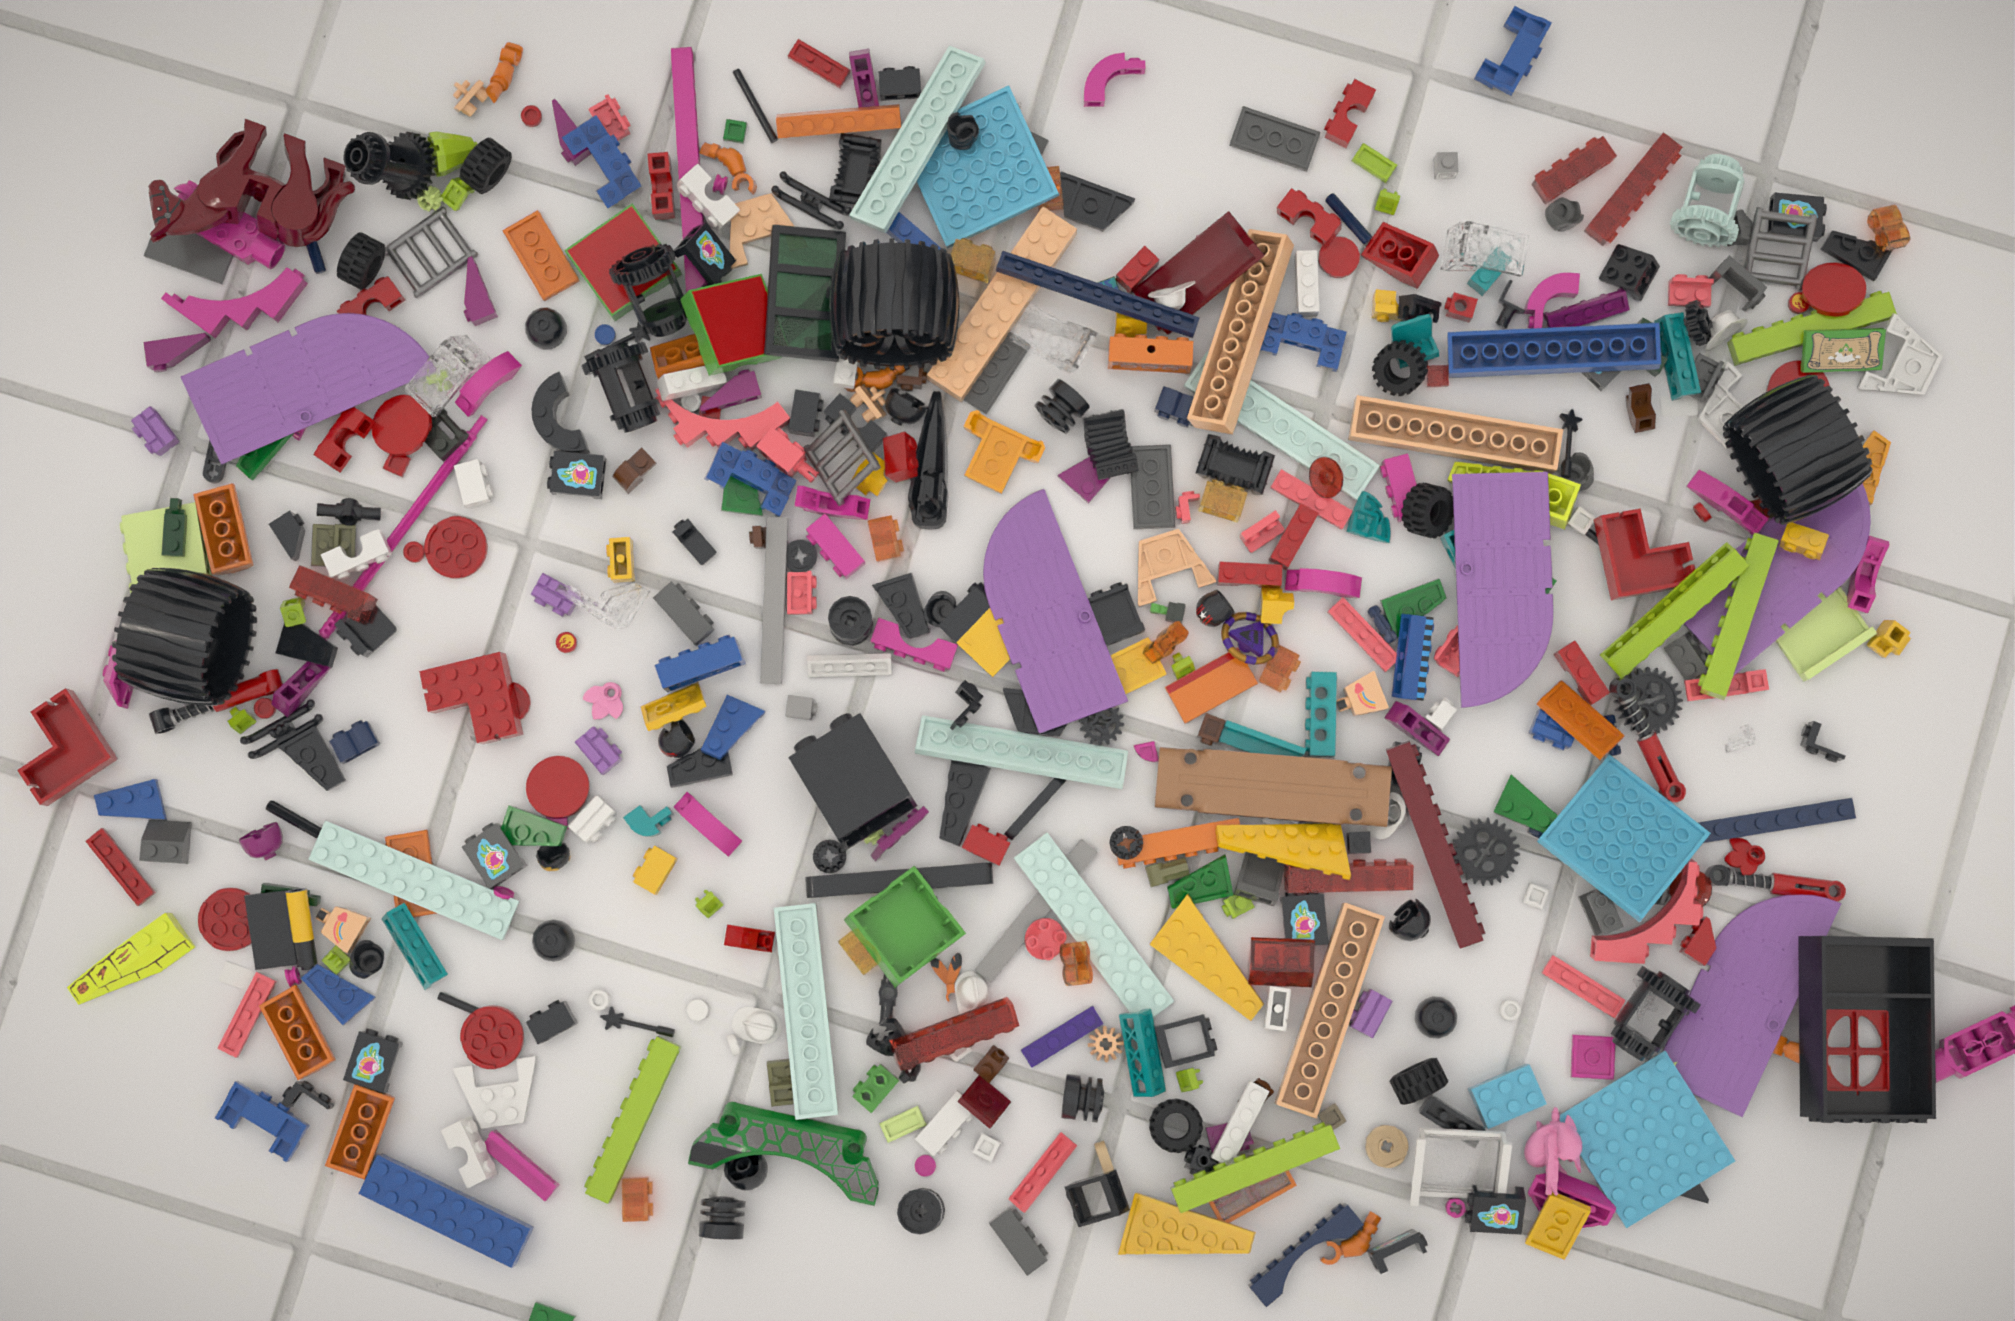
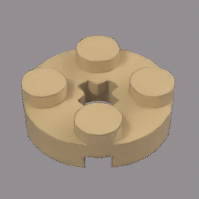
[1365,1125,1409,1168]

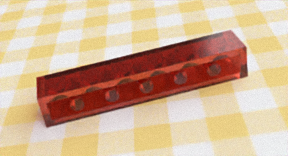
[1584,132,1683,246]
[1284,858,1414,893]
[889,997,1020,1071]

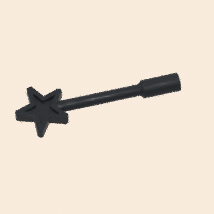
[584,322,651,362]
[1559,409,1583,478]
[600,1007,675,1037]

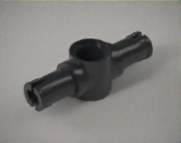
[316,498,381,526]
[878,974,898,1024]

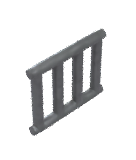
[385,207,478,298]
[1744,207,1817,290]
[803,409,881,506]

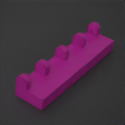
[1543,288,1630,328]

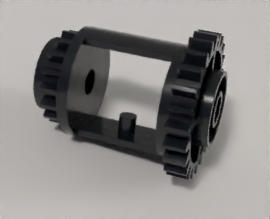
[343,132,437,200]
[609,243,687,337]
[581,342,660,433]
[1610,966,1701,1061]

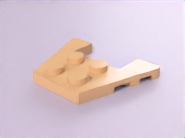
[729,193,808,269]
[1138,529,1216,607]

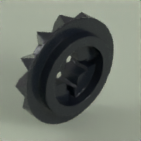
[787,539,817,572]
[1109,826,1143,860]
[813,840,846,873]

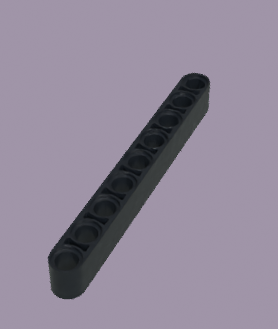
[805,863,994,898]

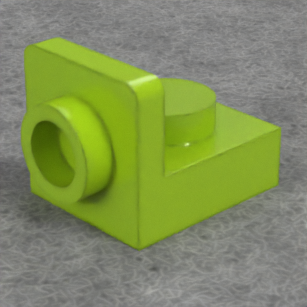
[441,177,475,211]
[280,596,306,627]
[1221,895,1255,919]

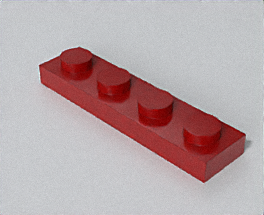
[85,828,156,906]

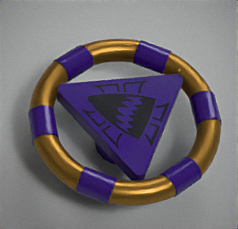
[1221,612,1279,665]

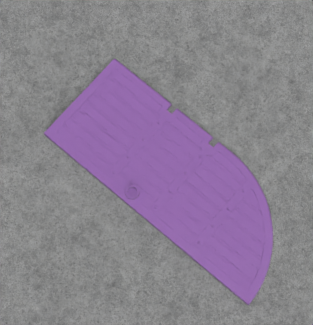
[181,313,437,465]
[1452,472,1553,708]
[1684,483,1871,676]
[983,489,1128,734]
[1662,895,1842,1118]

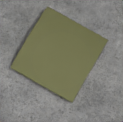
[311,524,356,567]
[767,1059,794,1107]

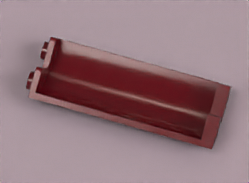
[1132,211,1265,335]

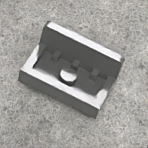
[1690,353,1725,402]
[1664,631,1708,680]

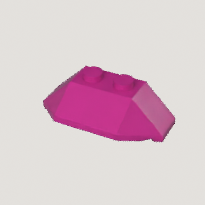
[103,639,134,709]
[1528,1171,1616,1228]

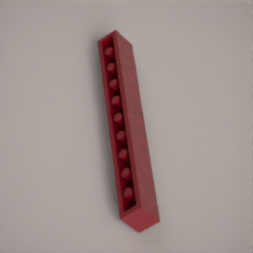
[1386,741,1486,949]

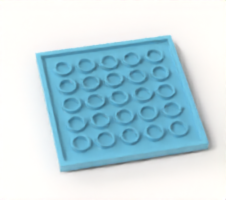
[917,85,1060,249]
[1537,754,1711,923]
[1559,1051,1735,1228]

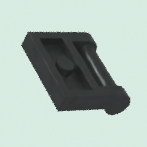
[424,407,469,462]

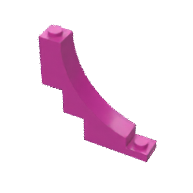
[161,267,308,339]

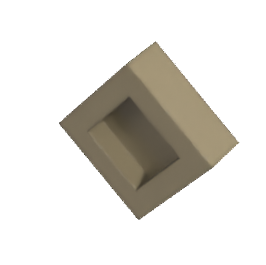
[1318,1103,1347,1130]

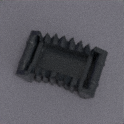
[829,133,882,205]
[1082,409,1139,480]
[1195,434,1275,495]

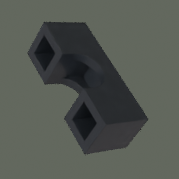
[823,393,888,453]

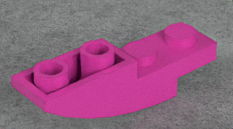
[1686,470,1768,535]

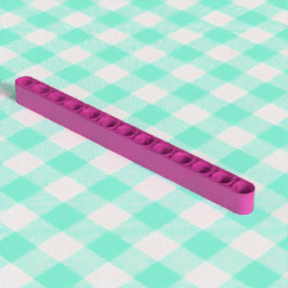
[671,47,706,293]

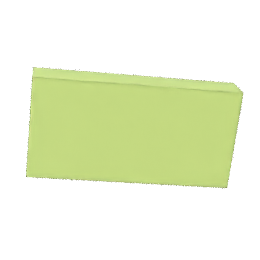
[879,1105,927,1143]

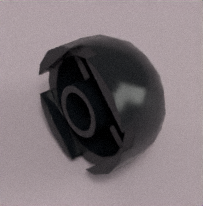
[525,307,567,350]
[885,387,928,426]
[1389,899,1431,941]
[532,919,575,962]
[1414,996,1458,1039]
[724,1155,768,1191]

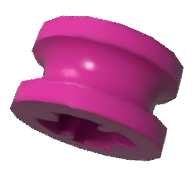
[713,174,728,195]
[285,966,302,987]
[1445,1198,1466,1218]

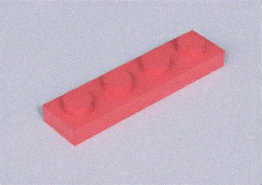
[1270,469,1352,530]
[1327,597,1397,672]
[1541,955,1626,1018]
[217,972,277,1058]
[1009,1132,1077,1213]

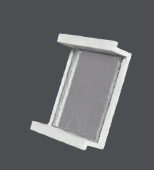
[1409,1127,1512,1206]

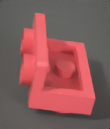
[588,94,631,141]
[787,571,817,615]
[1434,625,1460,677]

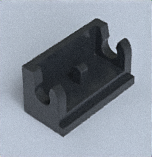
[1398,294,1442,323]

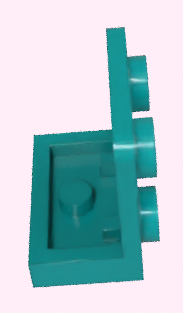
[1391,314,1439,369]

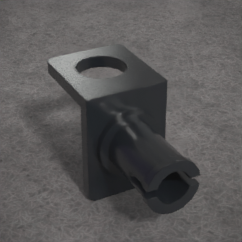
[1495,280,1526,329]

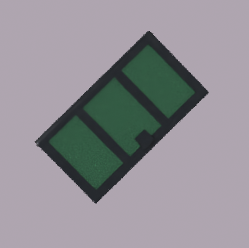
[764,225,846,362]

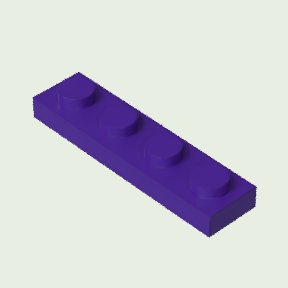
[1021,1006,1104,1068]

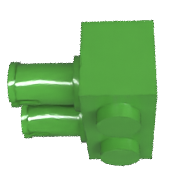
[852,1064,900,1113]

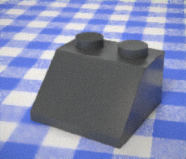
[139,820,192,864]

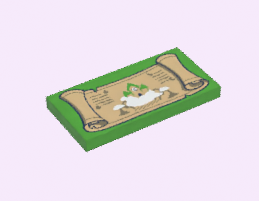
[1801,328,1886,373]

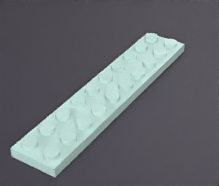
[849,46,986,233]
[1184,351,1380,501]
[915,715,1128,789]
[308,821,520,940]
[1014,833,1174,1017]
[774,903,838,1120]

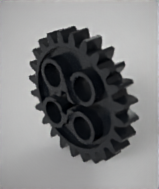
[1613,667,1683,734]
[1453,817,1520,886]

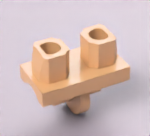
[453,79,488,117]
[850,385,887,423]

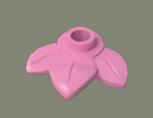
[583,682,623,720]

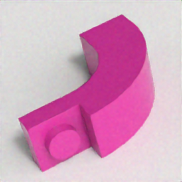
[1084,52,1145,107]
[1524,273,1580,328]
[454,351,522,417]
[794,486,871,520]
[1847,536,1890,613]
[1285,568,1362,598]
[673,792,742,857]

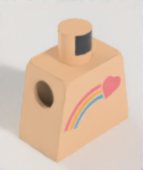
[1336,671,1389,716]
[316,906,371,953]

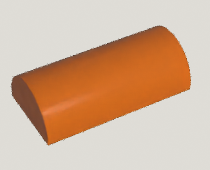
[650,334,705,380]
[193,483,254,575]
[259,985,336,1080]
[325,1084,395,1180]

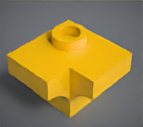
[1371,289,1402,322]
[1115,312,1147,338]
[852,452,888,496]
[1260,587,1294,624]
[1867,620,1911,658]

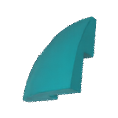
[1346,491,1391,543]

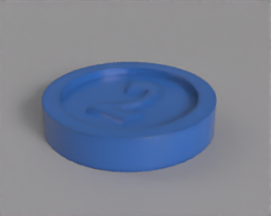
[594,324,616,345]

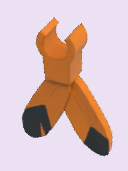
[930,953,962,1002]

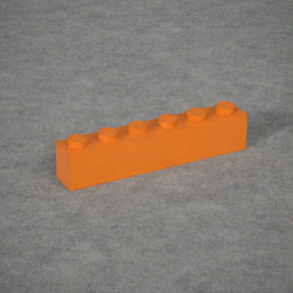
[776,104,901,138]
[1116,818,1240,869]

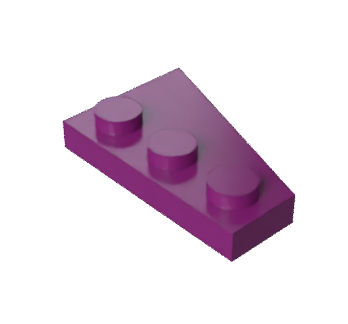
[1057,457,1111,503]
[870,806,929,862]

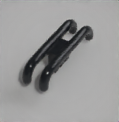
[771,171,852,230]
[240,699,323,759]

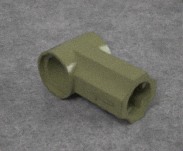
[1145,858,1189,887]

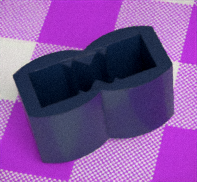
[1154,386,1194,428]
[329,720,380,764]

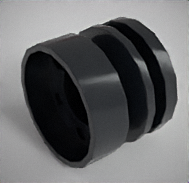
[1034,379,1090,434]
[828,596,873,646]
[1061,1074,1104,1123]
[897,1188,945,1235]
[699,1196,746,1240]

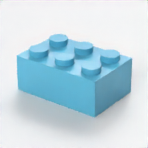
[1467,1064,1547,1129]

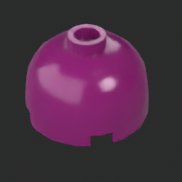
[239,822,283,860]

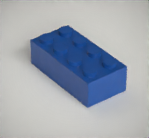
[655,635,746,692]

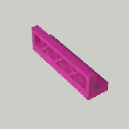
[485,1130,560,1201]

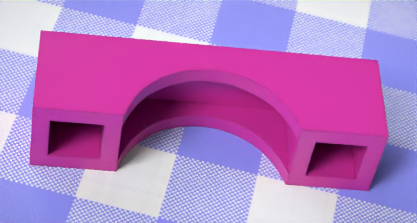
[870,618,958,672]

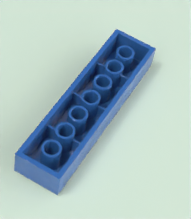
[358,1153,534,1268]

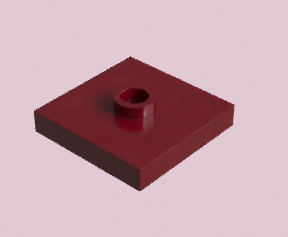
[957,1075,1011,1129]

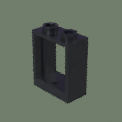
[1155,1014,1217,1069]
[1065,1169,1130,1227]

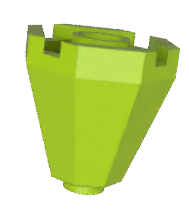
[427,131,477,177]

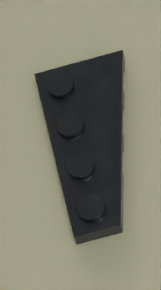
[939,760,991,847]

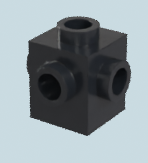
[1184,1145,1218,1175]

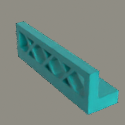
[1654,312,1701,401]
[1218,720,1306,757]
[382,903,448,990]
[1119,1009,1166,1097]

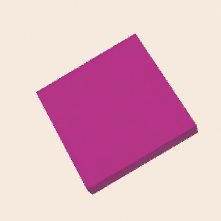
[1570,1035,1615,1080]

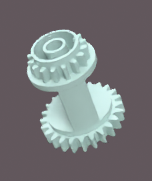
[1670,154,1745,248]

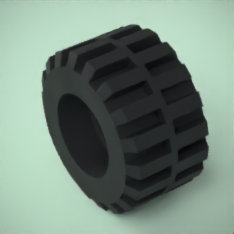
[459,137,512,194]
[337,232,385,290]
[1372,340,1428,396]
[1401,482,1454,539]
[1389,1058,1449,1105]
[1149,1098,1203,1153]

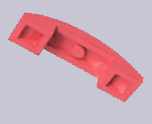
[1684,669,1769,701]

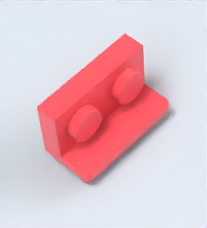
[1668,274,1714,308]
[1239,510,1285,553]

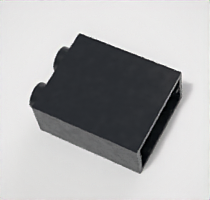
[788,713,918,850]

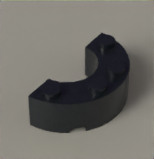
[531,372,590,454]

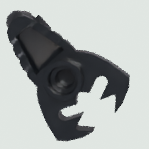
[866,1018,921,1084]

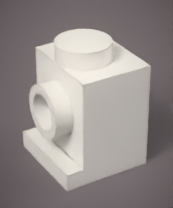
[1424,697,1457,731]

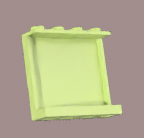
[119,502,212,593]
[1776,587,1877,682]

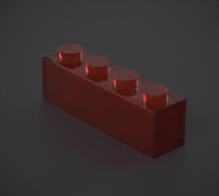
[1531,136,1617,204]
[289,565,378,622]

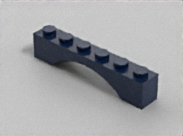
[1248,1203,1364,1307]

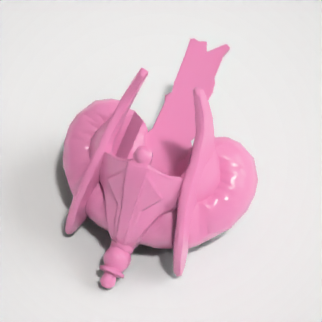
[1524,1107,1582,1195]

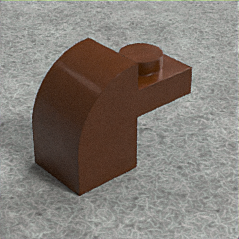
[1626,383,1656,433]
[613,447,657,494]

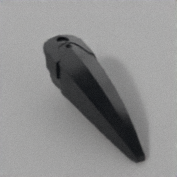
[908,391,949,530]

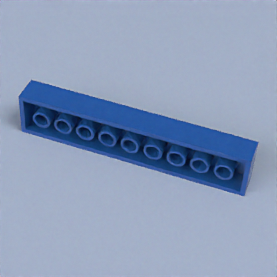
[1447,323,1661,378]

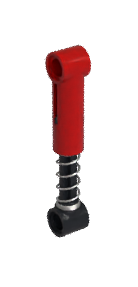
[149,669,283,734]
[1609,678,1686,802]
[1705,865,1846,901]

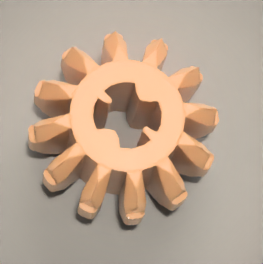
[1087,1026,1124,1062]

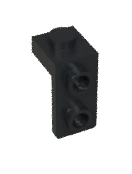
[672,518,717,565]
[950,680,984,730]
[1800,721,1846,763]
[281,1080,334,1110]

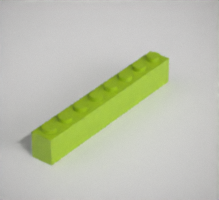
[1727,291,1897,366]
[1698,532,1779,700]
[1600,542,1749,678]
[584,1036,682,1204]
[1170,1122,1340,1213]

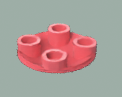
[1025,918,1067,960]

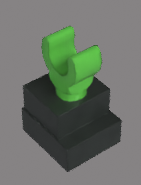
[1150,602,1186,625]

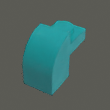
[623,805,674,837]

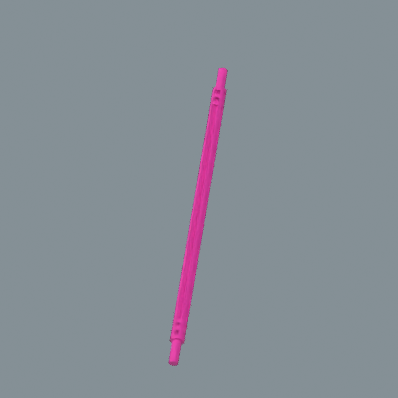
[318,415,488,639]

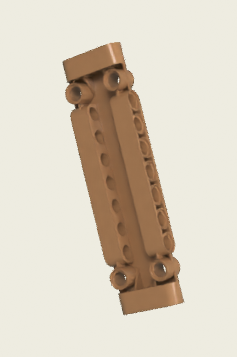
[1155,747,1392,827]

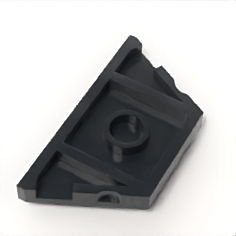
[1060,171,1135,232]
[1003,688,1067,737]

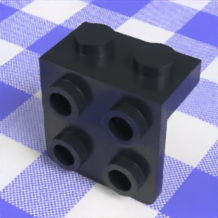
[334,600,397,658]

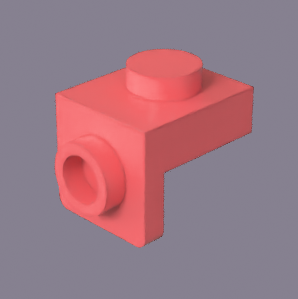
[1175,491,1200,524]

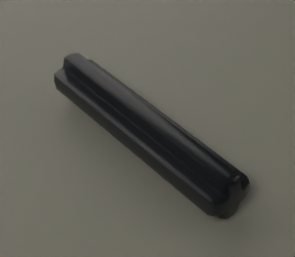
[266,800,322,838]

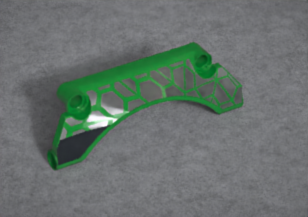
[688,1102,879,1206]

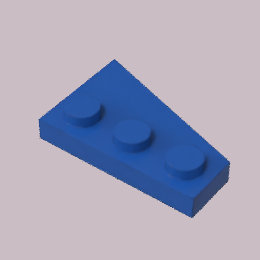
[701,695,765,760]
[94,779,167,820]
[301,964,376,1026]

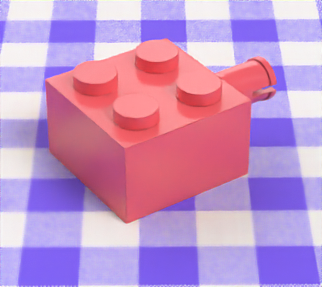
[756,427,819,483]

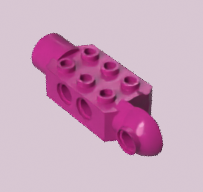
[173,180,285,269]
[1935,1005,2015,1083]

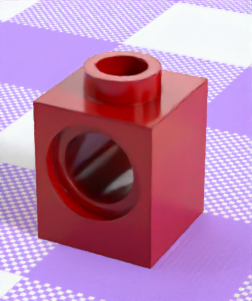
[1444,292,1478,323]

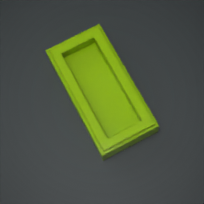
[1351,143,1397,183]

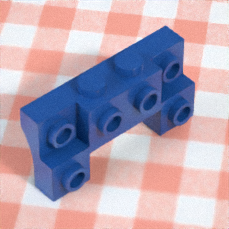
[1474,6,1552,96]
[561,115,641,209]
[1260,312,1347,372]
[704,442,797,517]
[215,1081,310,1162]

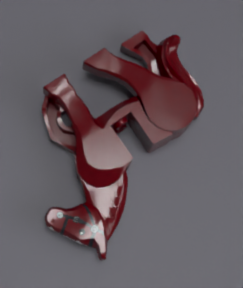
[148,119,355,247]

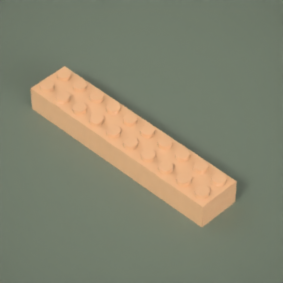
[927,206,1077,403]
[1187,229,1294,435]
[1348,395,1563,474]
[1274,903,1385,1119]

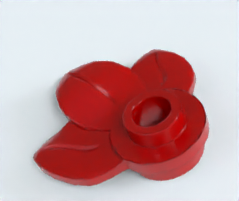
[1724,838,1765,875]

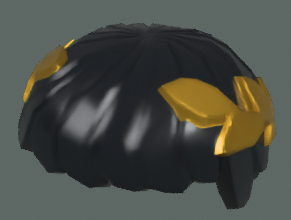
[536,843,571,872]

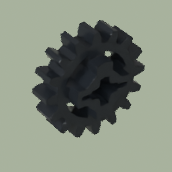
[1684,300,1713,346]
[1079,707,1124,746]

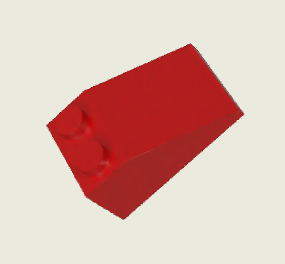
[1361,222,1439,289]

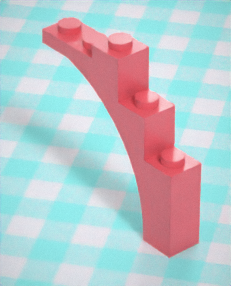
[655,388,790,451]
[1590,858,1703,964]

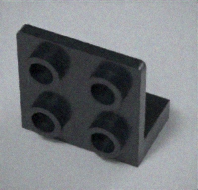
[1599,244,1660,301]

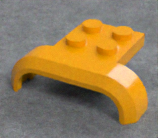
[963,410,1045,494]

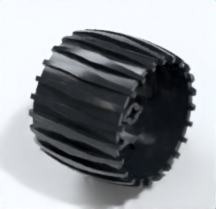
[829,238,960,370]
[1722,375,1873,525]
[112,568,257,706]

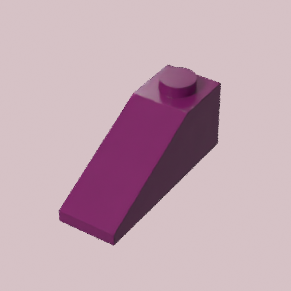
[849,48,879,107]
[552,99,591,166]
[463,256,498,326]
[143,333,211,372]
[700,369,762,414]
[271,662,331,717]
[1384,701,1450,756]

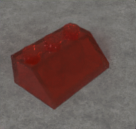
[1248,937,1315,987]

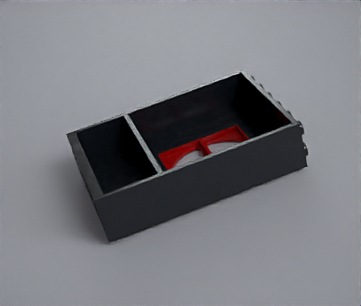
[1798,936,1936,1123]

